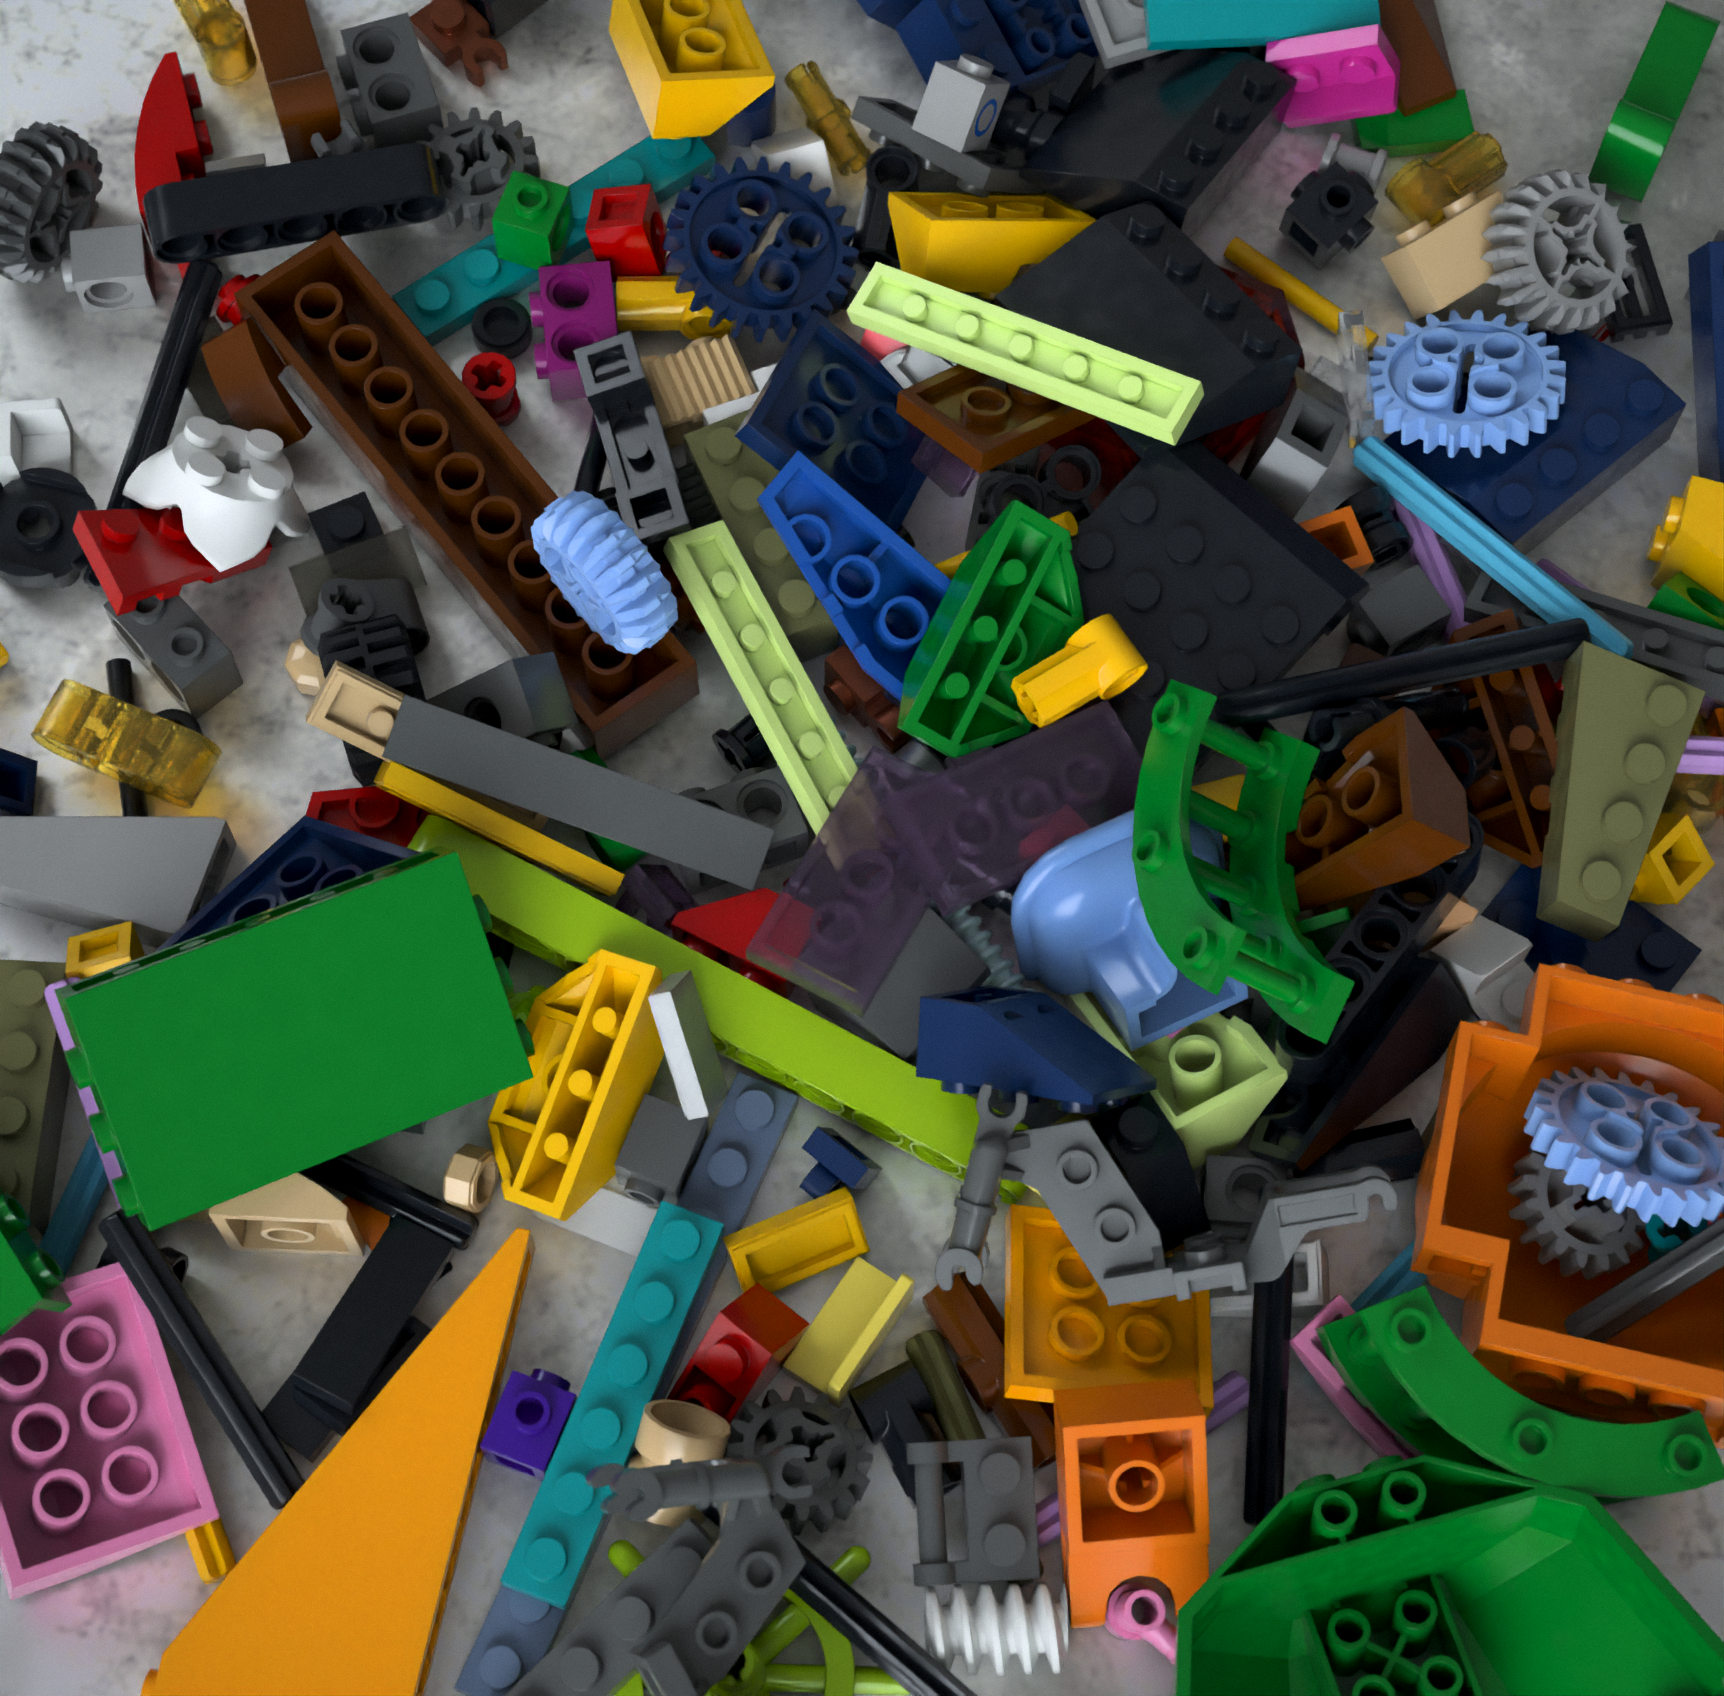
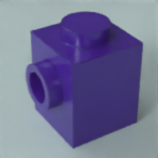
[480,1368,577,1482]

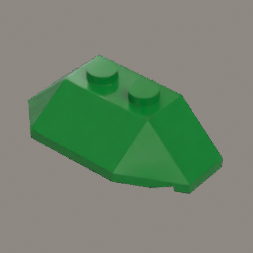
[897,500,1085,759]

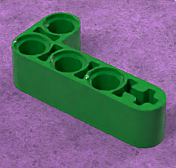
[1588,1,1721,203]

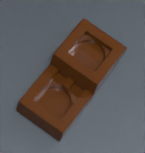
[201,316,313,449]

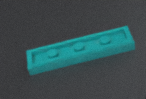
[1143,0,1381,51]

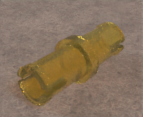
[784,61,872,176]

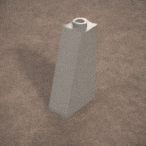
[0,816,237,949]

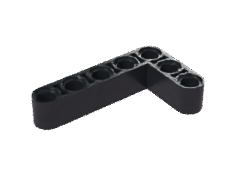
[1274,746,1484,1086]

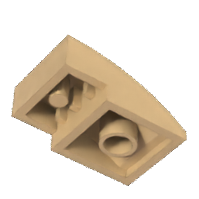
[175,1172,365,1256]

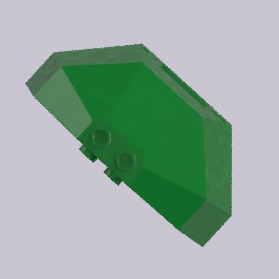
[1174,1455,1724,1696]

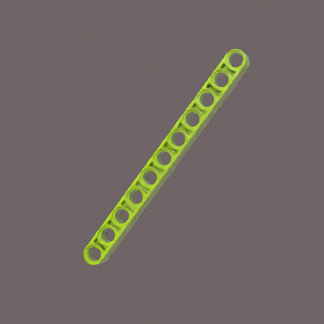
[407,815,1030,1205]

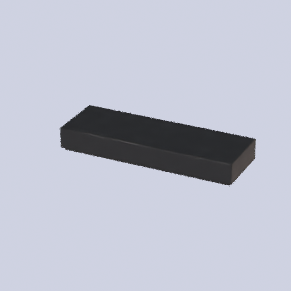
[292,1214,455,1415]

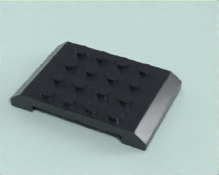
[992,439,1370,829]

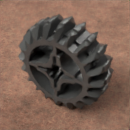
[0,121,103,283]

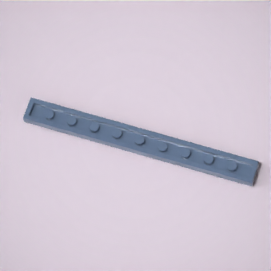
[454,1072,798,1696]

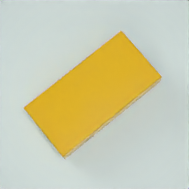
[722,1186,870,1294]

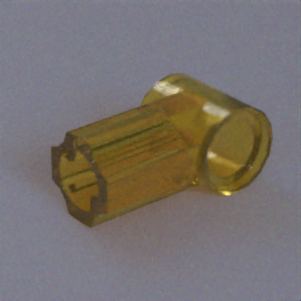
[172,0,258,86]
[1385,131,1508,227]

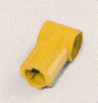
[616,276,734,340]
[1011,614,1148,730]

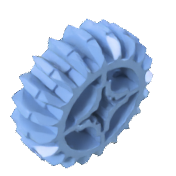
[531,490,678,655]

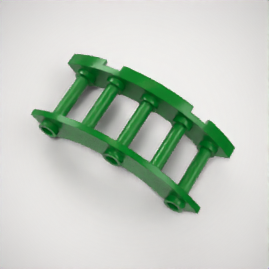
[1132,679,1355,1044]
[1315,1285,1724,1505]

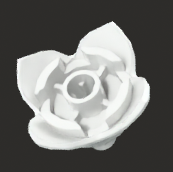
[122,416,310,572]

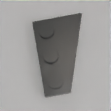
[851,96,1047,198]

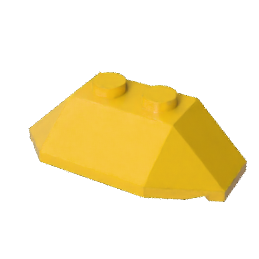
[487,949,665,1222]

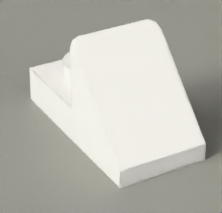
[1428,915,1534,1034]

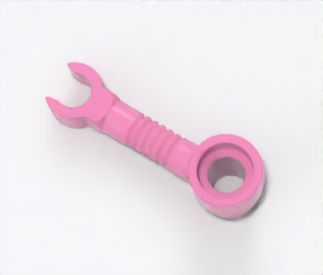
[1104,1583,1176,1664]

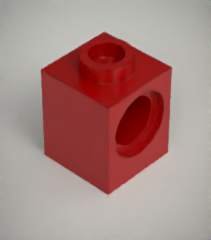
[585,184,668,282]

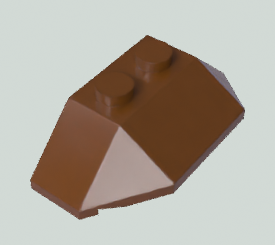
[1427,608,1562,869]

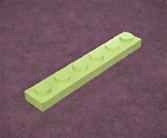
[847,261,1204,446]
[663,520,898,874]

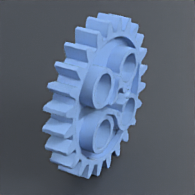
[1366,310,1566,458]
[1523,1066,1724,1227]

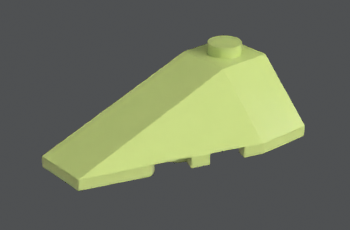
[1061,992,1288,1170]

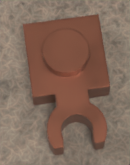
[409,0,508,87]
[823,644,912,754]

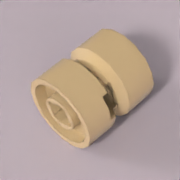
[627,1399,731,1528]

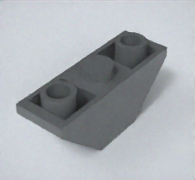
[1239,366,1349,519]

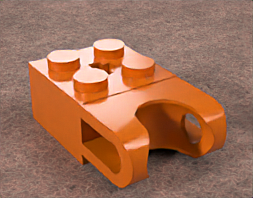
[1053,1379,1210,1629]

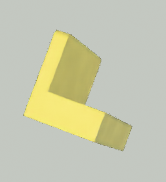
[783,1256,915,1408]

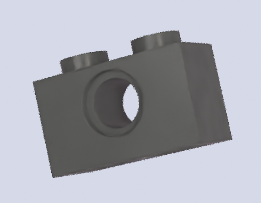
[426,652,579,748]

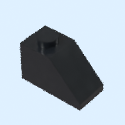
[1090,1092,1212,1257]

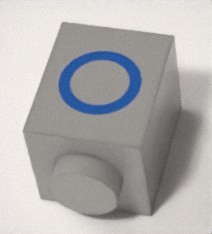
[911,54,1011,153]

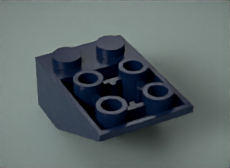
[895,0,1100,102]
[916,985,1157,1114]

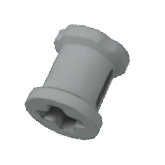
[1318,133,1389,194]

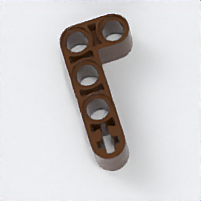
[244,0,342,163]

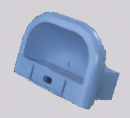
[1010,809,1249,1051]

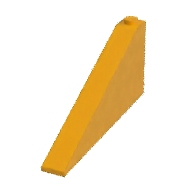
[140,1228,536,1696]

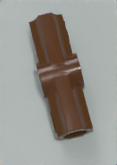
[922,1271,1056,1473]

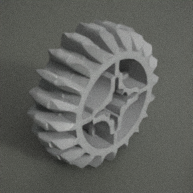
[1480,169,1637,335]

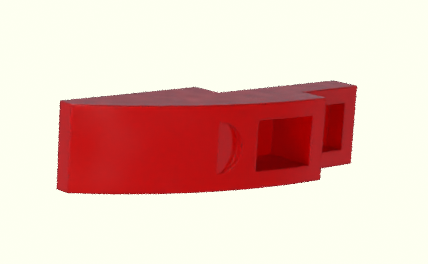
[134,51,214,280]

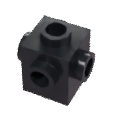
[1278,161,1379,269]

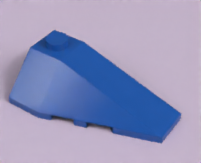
[757,450,951,702]

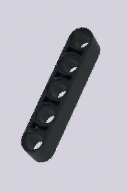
[143,143,447,264]

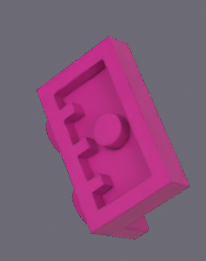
[1265,24,1401,128]

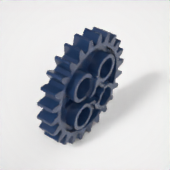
[663,157,859,343]

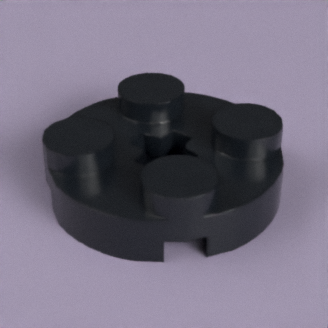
[0,467,98,588]

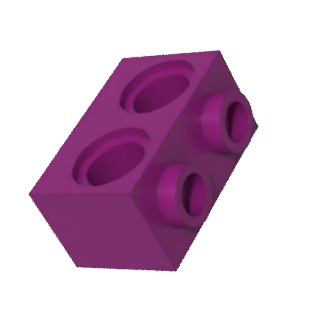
[529,260,618,402]

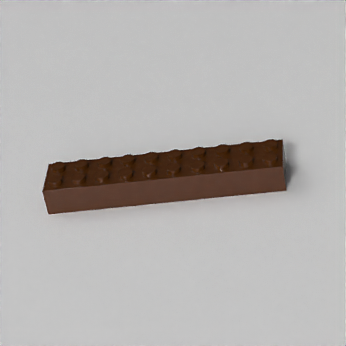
[234,230,699,761]

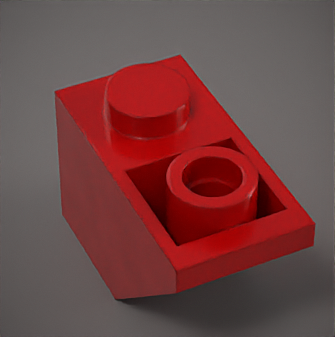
[671,887,823,999]
[666,1282,810,1426]

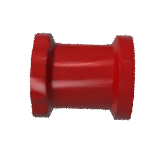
[462,352,521,427]

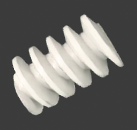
[924,1582,1068,1675]

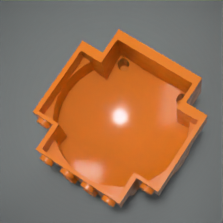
[1410,963,1724,1449]

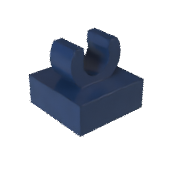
[799,1127,883,1199]

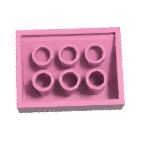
[0,1262,220,1600]

